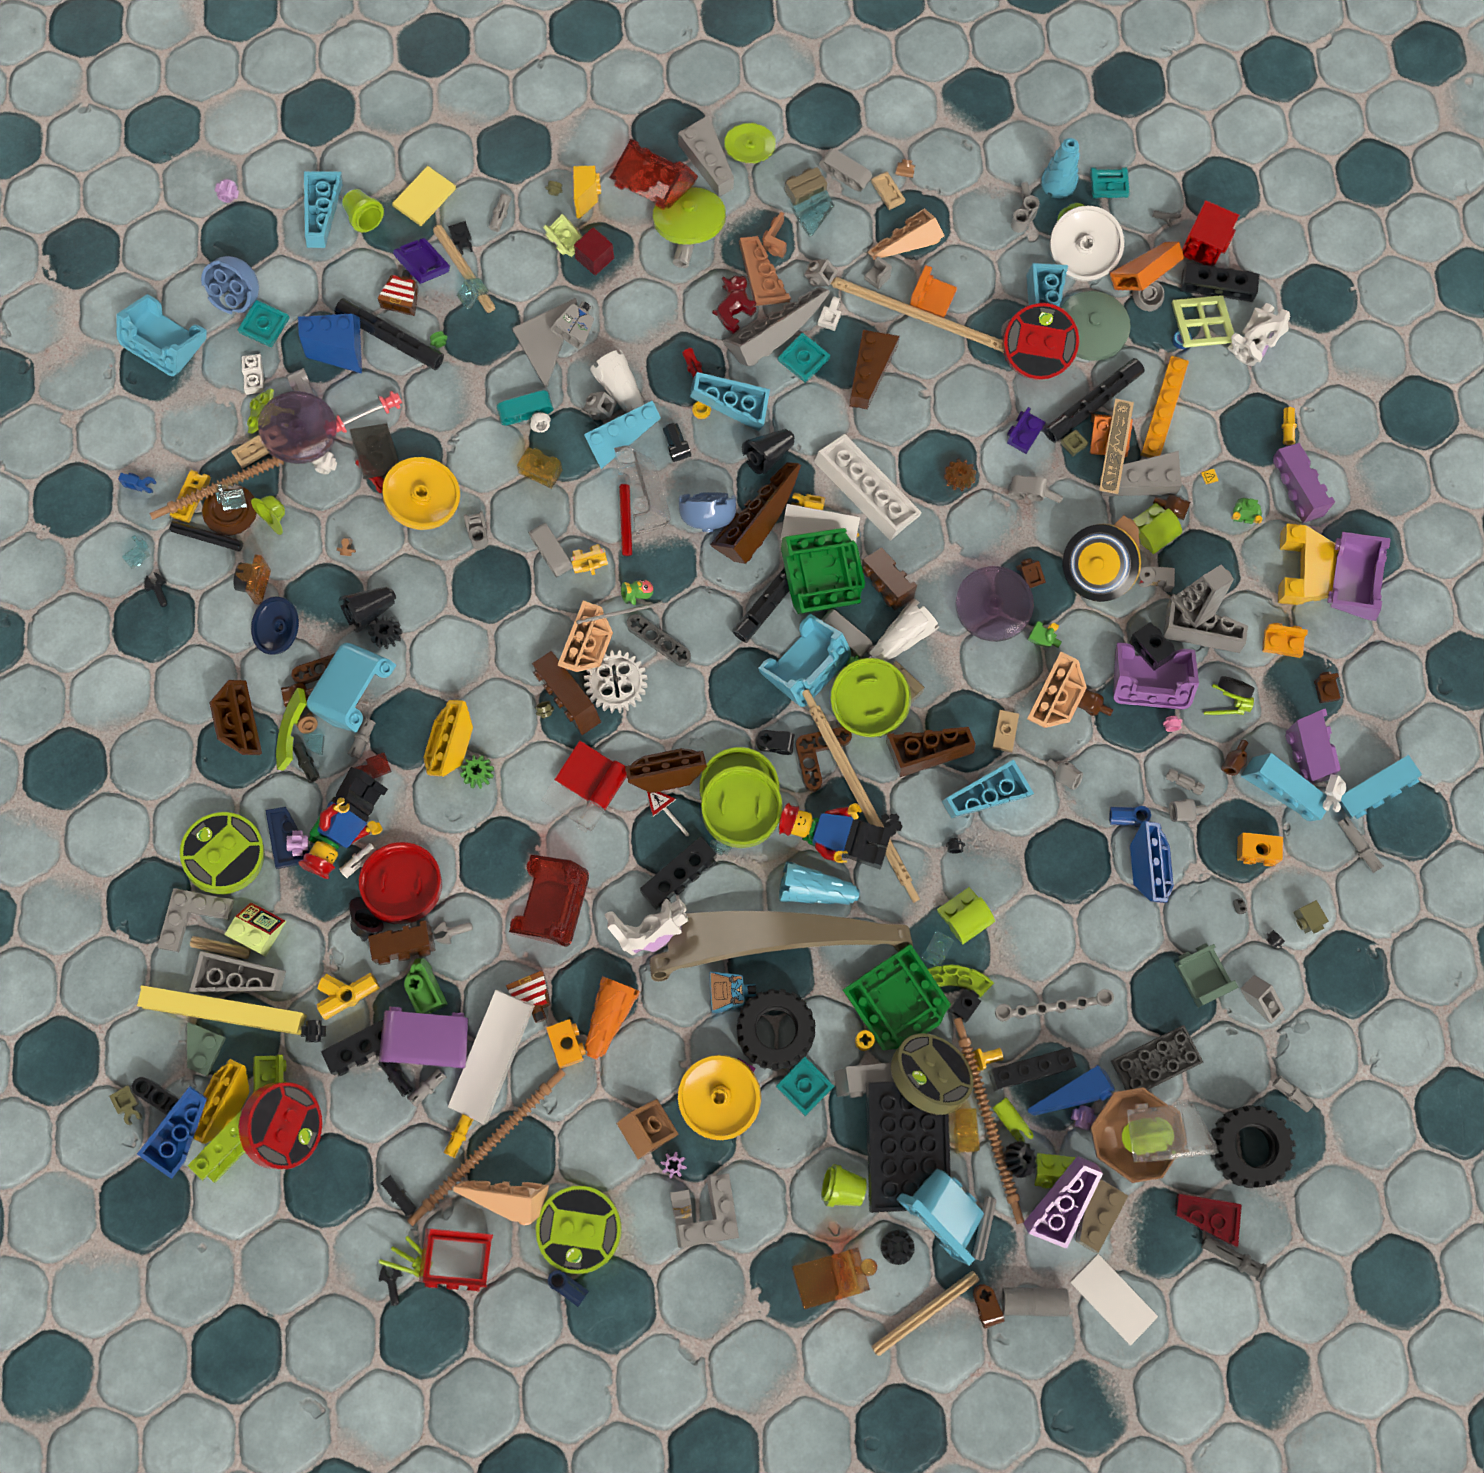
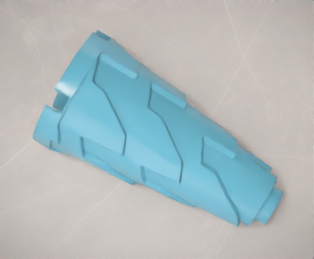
[1041,138,1080,199]
[779,861,860,905]

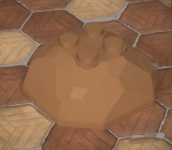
[1090,1088,1185,1183]

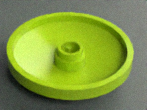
[653,187,726,245]

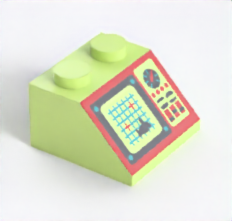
[224,903,286,957]

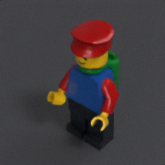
[299,767,388,879]
[778,803,893,870]

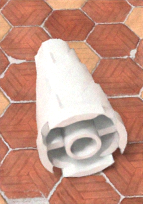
[590,350,644,413]
[868,599,939,661]

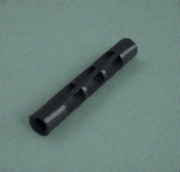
[334,298,444,370]
[1044,358,1145,443]
[732,567,790,643]

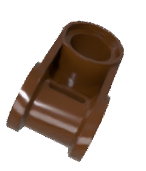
[973,1284,1005,1329]

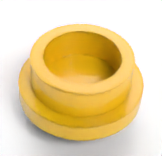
[692,401,711,419]

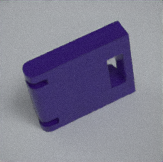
[393,238,450,284]

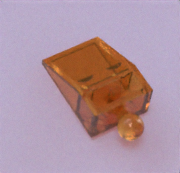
[792,1247,878,1309]

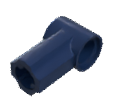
[548,1270,589,1307]

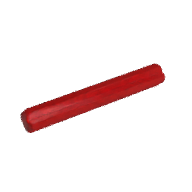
[619,484,632,556]

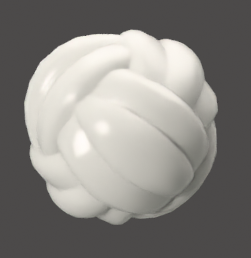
[530,412,550,432]

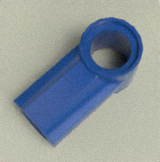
[1109,806,1151,828]

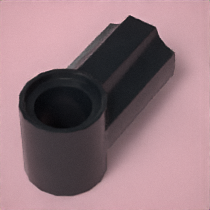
[663,423,692,462]

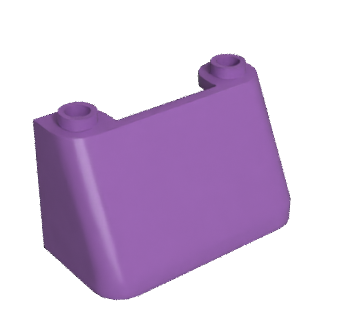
[1327,532,1391,621]
[1113,642,1199,709]
[378,1007,468,1068]

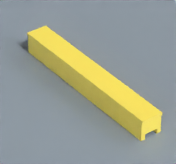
[137,985,307,1035]

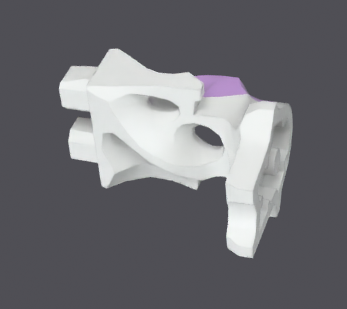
[1228,303,1290,366]
[605,899,688,955]

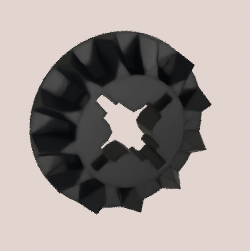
[881,1230,915,1265]

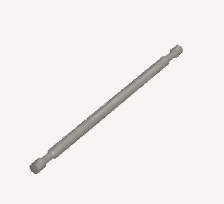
[576,601,663,624]

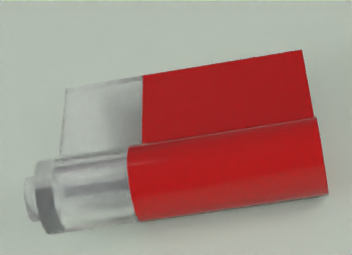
[541,741,627,832]

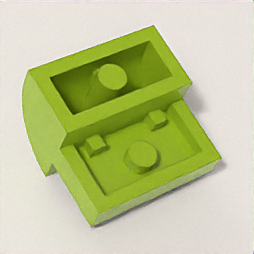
[1133,503,1182,555]
[937,887,995,944]

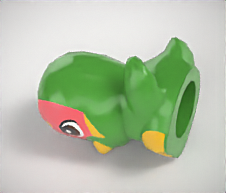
[621,580,654,605]

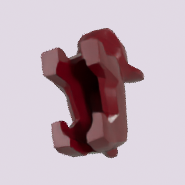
[712,275,757,334]

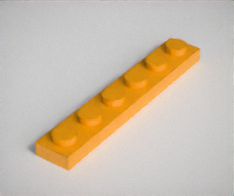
[1140,356,1189,458]

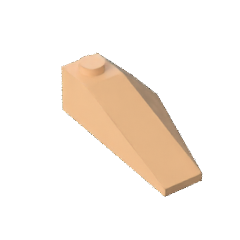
[867,209,944,260]
[453,1180,549,1225]

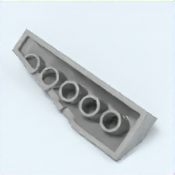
[723,287,830,367]

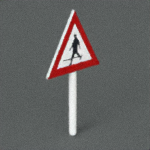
[647,792,689,836]

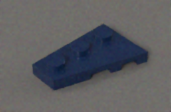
[265,806,310,869]

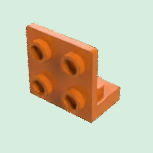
[910,265,957,318]
[1090,414,1133,457]

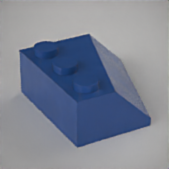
[298,314,362,374]

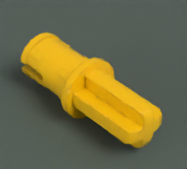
[1281,407,1297,445]

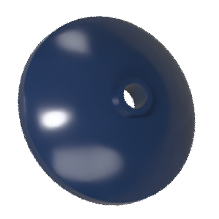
[251,596,299,655]

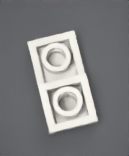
[242,354,265,395]

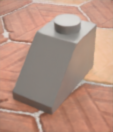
[1241,975,1285,1024]

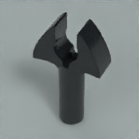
[144,572,168,607]
[379,1265,403,1306]

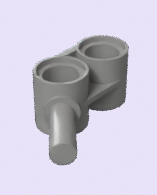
[1011,182,1040,233]
[1008,475,1063,503]

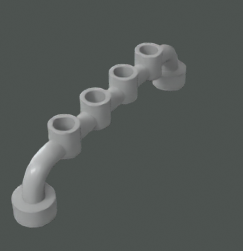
[995,989,1114,1021]

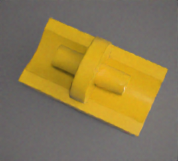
[571,544,608,576]

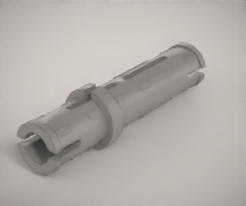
[1338,816,1384,873]

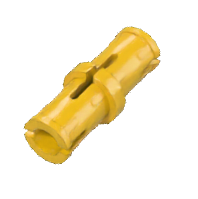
[443,1114,474,1158]

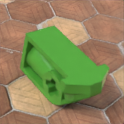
[404,958,448,1014]

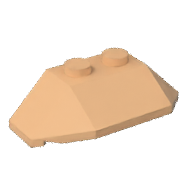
[558,601,613,672]
[1027,652,1087,728]

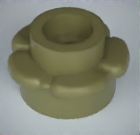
[545,181,563,196]
[535,701,554,718]

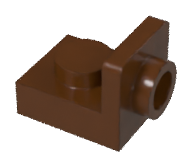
[1016,558,1046,589]
[1314,671,1341,703]

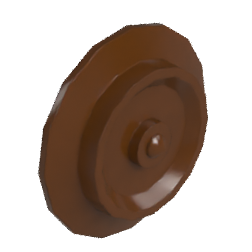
[202,485,257,536]

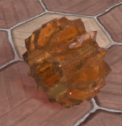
[944,458,977,492]

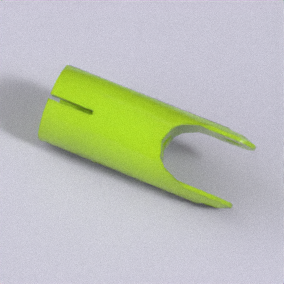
[992,1097,1034,1143]

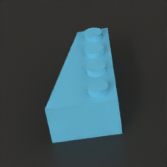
[1338,755,1422,819]

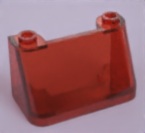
[609,139,698,210]
[509,854,589,947]

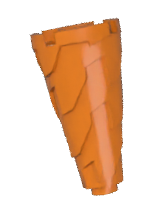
[584,976,640,1060]

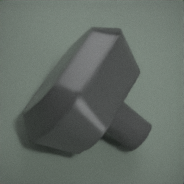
[1233,898,1247,914]

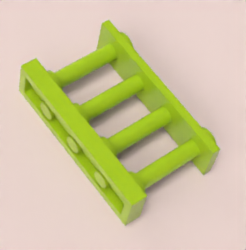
[187,1110,245,1183]

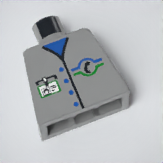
[549,302,594,350]

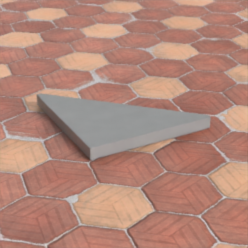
[512,298,577,388]

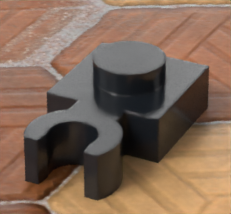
[448,221,473,255]

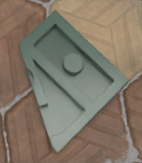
[187,1022,226,1076]

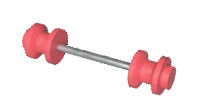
[323,391,402,439]

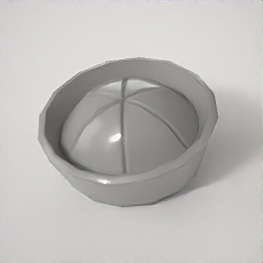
[1133,281,1164,311]

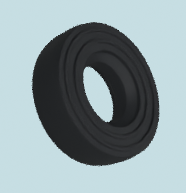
[1218,676,1255,698]

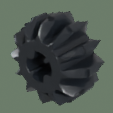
[368,615,403,650]
[1003,1141,1038,1178]

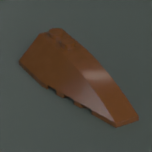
[710,462,801,564]

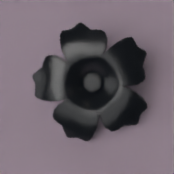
[881,813,903,837]

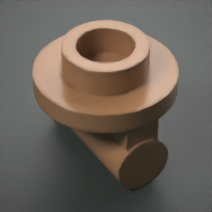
[895,159,915,178]
[336,538,356,556]
[295,712,318,734]

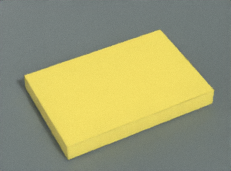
[392,166,456,226]

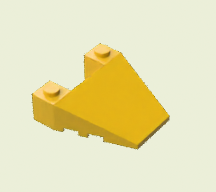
[1278,523,1338,605]

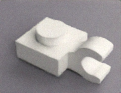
[818,296,841,331]
[1323,774,1346,812]

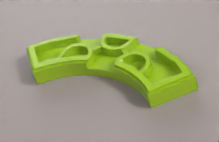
[276,688,307,771]
[928,965,994,998]

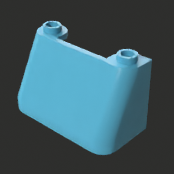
[116,294,207,376]
[758,614,851,707]
[307,643,396,732]

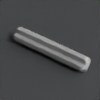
[972,1196,996,1261]

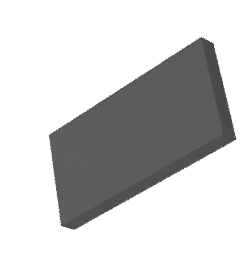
[1111,1025,1204,1090]

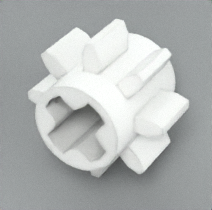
[312,451,337,474]

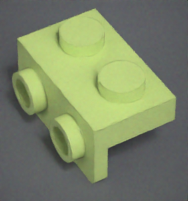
[543,214,583,257]

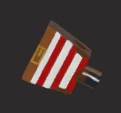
[378,269,419,316]
[506,970,551,1023]

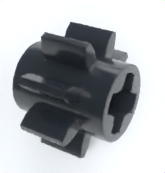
[301,1020,326,1043]

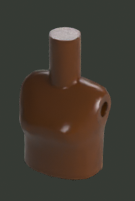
[1153,495,1191,520]
[281,683,315,707]
[1078,689,1113,716]
[1221,740,1249,776]

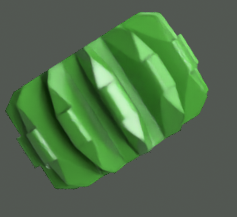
[460,755,494,789]

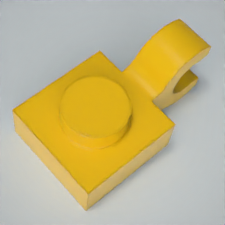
[791,493,825,510]

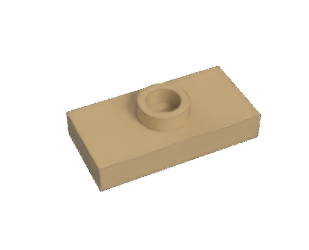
[871,171,905,210]
[992,710,1019,753]

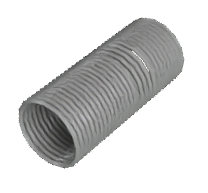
[1001,1287,1070,1317]

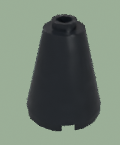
[742,429,795,475]
[339,587,396,632]

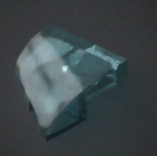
[792,190,834,237]

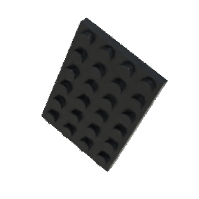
[866,1081,951,1213]

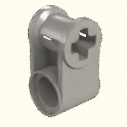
[464,511,488,550]

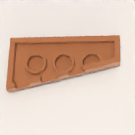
[739,236,791,306]

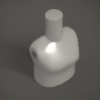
[1047,759,1083,790]
[1169,799,1207,822]

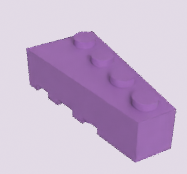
[1273,443,1335,523]
[1023,1156,1103,1249]

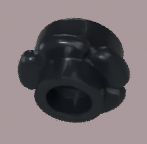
[946,838,965,854]
[1266,930,1285,948]

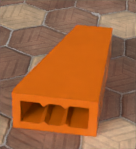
[1110,242,1184,291]

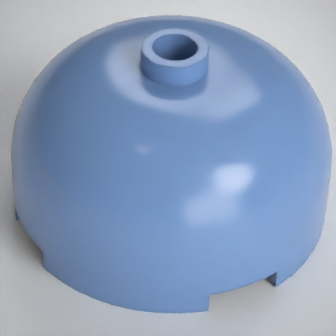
[201,256,259,314]
[679,492,736,532]

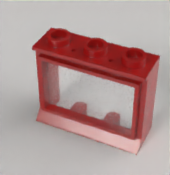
[419,1228,494,1291]

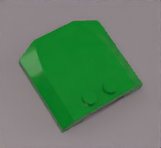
[781,528,865,614]
[842,944,951,1051]

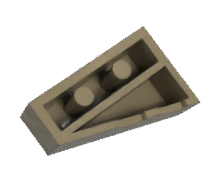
[1075,1179,1128,1253]

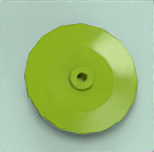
[725,123,776,163]

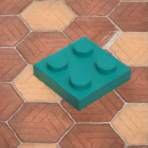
[238,300,290,348]
[778,332,830,383]
[776,1057,834,1116]

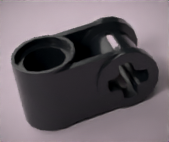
[756,730,795,755]

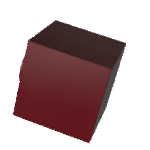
[574,227,614,276]

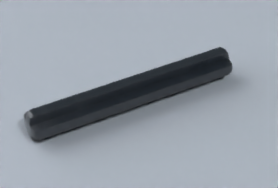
[169,521,244,551]

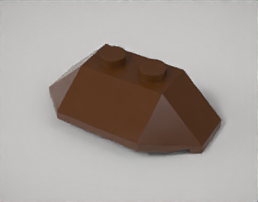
[209,680,262,755]
[625,748,707,793]

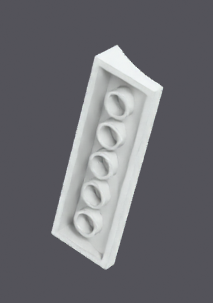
[814,434,922,541]
[448,990,535,1124]

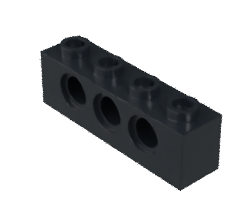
[1180,263,1260,302]
[640,836,717,910]
[321,1020,383,1077]
[988,1047,1077,1091]

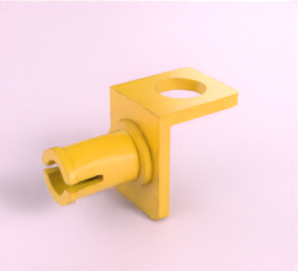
[962,1047,1004,1071]

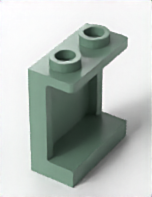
[1175,943,1239,1008]

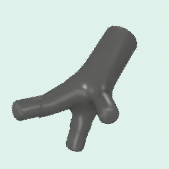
[1152,210,1181,228]

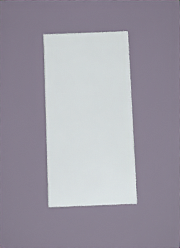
[780,504,860,542]
[1070,1254,1158,1346]

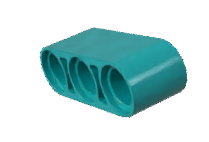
[496,390,554,426]

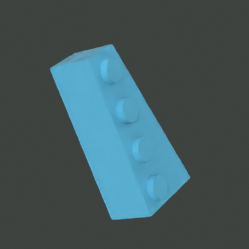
[304,171,342,248]
[1026,263,1068,307]
[690,372,770,431]
[584,401,661,470]
[1241,753,1327,821]
[942,760,1034,818]

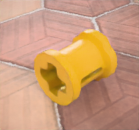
[855,1030,875,1051]

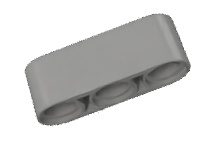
[819,148,872,192]
[528,523,573,578]
[821,609,873,659]

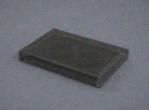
[350,423,399,479]

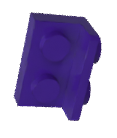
[1007,407,1046,454]

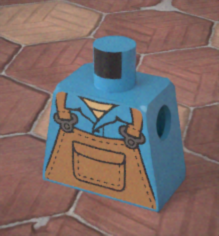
[710,972,756,1014]

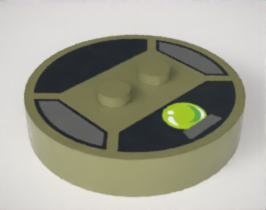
[891,1034,974,1115]

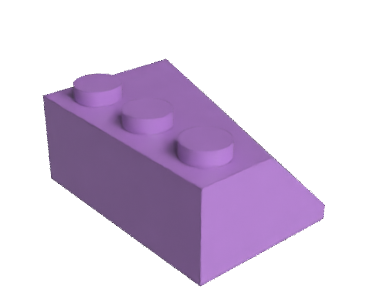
[1285,709,1341,784]

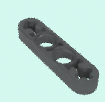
[627,614,691,667]

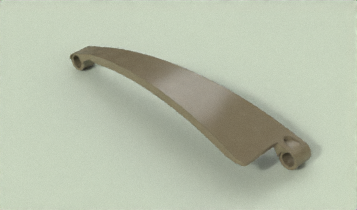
[649,911,913,982]

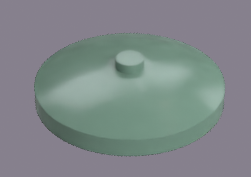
[1061,291,1130,361]

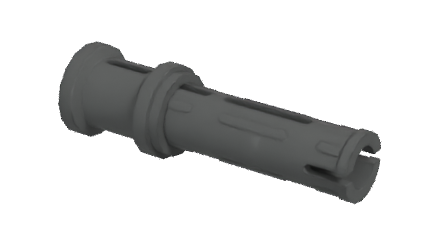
[1201,1236,1267,1282]

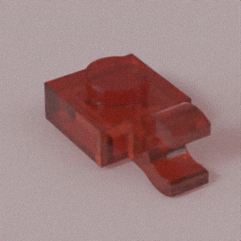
[355,752,392,778]

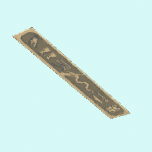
[1099,399,1134,494]

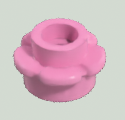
[1163,716,1182,732]

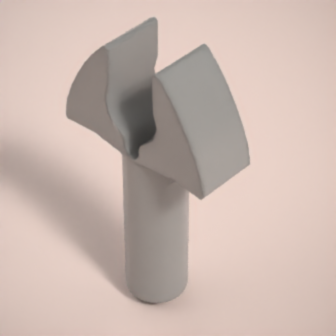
[433,922,473,945]

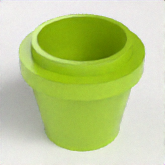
[342,189,384,232]
[821,1163,867,1207]

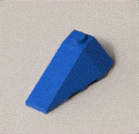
[1027,1065,1115,1116]
[137,1086,207,1179]

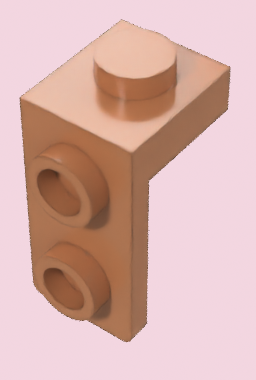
[762,212,786,258]

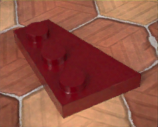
[1175,1194,1242,1247]

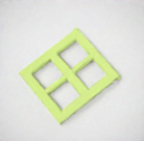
[1172,295,1234,348]

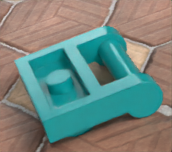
[1090,167,1130,198]

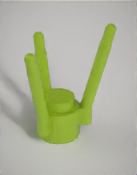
[1203,684,1254,715]
[378,1236,434,1278]

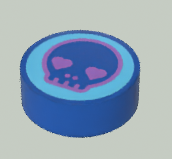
[1172,330,1192,349]

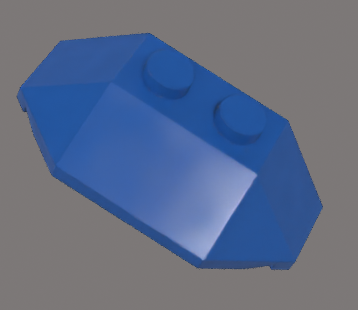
[1130,821,1174,903]

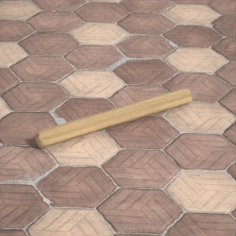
[433,225,495,313]
[872,1271,979,1356]

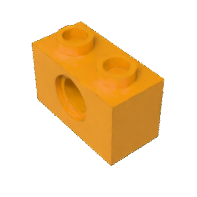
[1237,833,1283,867]
[546,1019,586,1069]

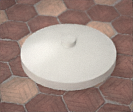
[1050,206,1124,281]

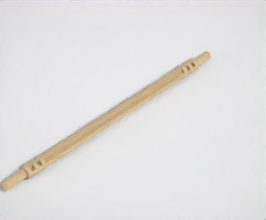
[824,274,1004,353]
[802,689,920,903]

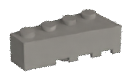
[678,116,734,197]
[189,951,286,992]

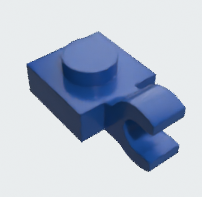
[118,473,157,493]

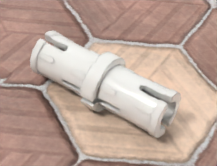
[339,843,376,878]

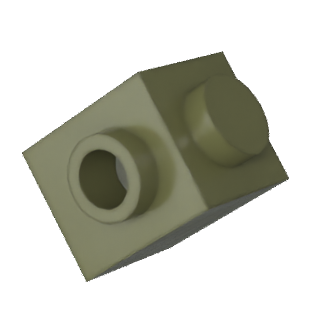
[1293,900,1329,934]

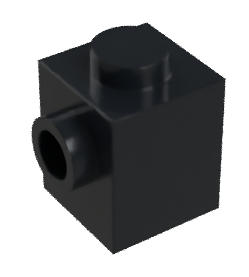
[949,989,982,1023]

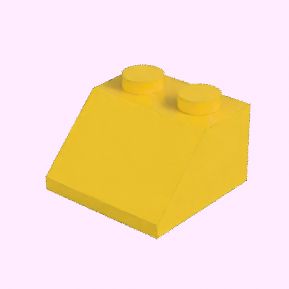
[573,166,601,219]

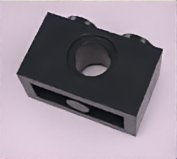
[1129,622,1176,671]

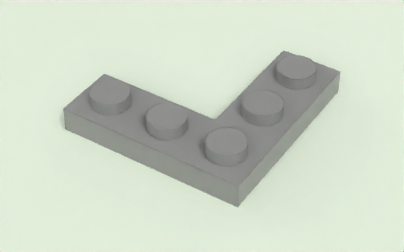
[157,888,234,952]
[675,1173,739,1248]

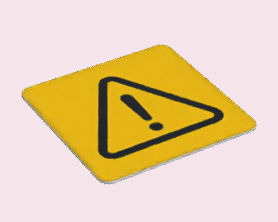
[1201,469,1219,485]

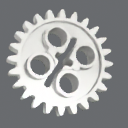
[584,650,648,713]

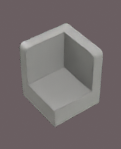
[865,256,892,290]

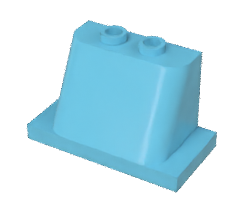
[897,1169,984,1266]

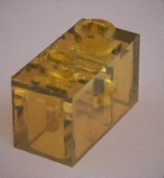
[517,447,563,489]
[952,1108,980,1154]

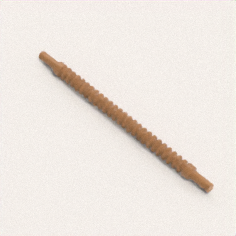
[149,435,329,520]
[954,1018,1024,1224]
[407,1068,566,1226]

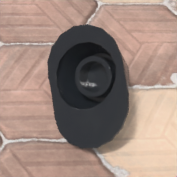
[349,897,384,942]

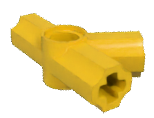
[316,972,380,1020]

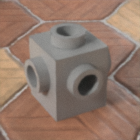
[804,259,838,287]
[583,392,617,420]

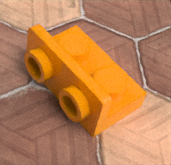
[1262,623,1308,658]

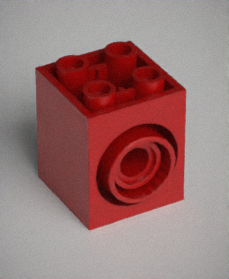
[1182,200,1239,266]

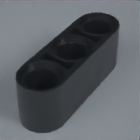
[131,1077,180,1115]

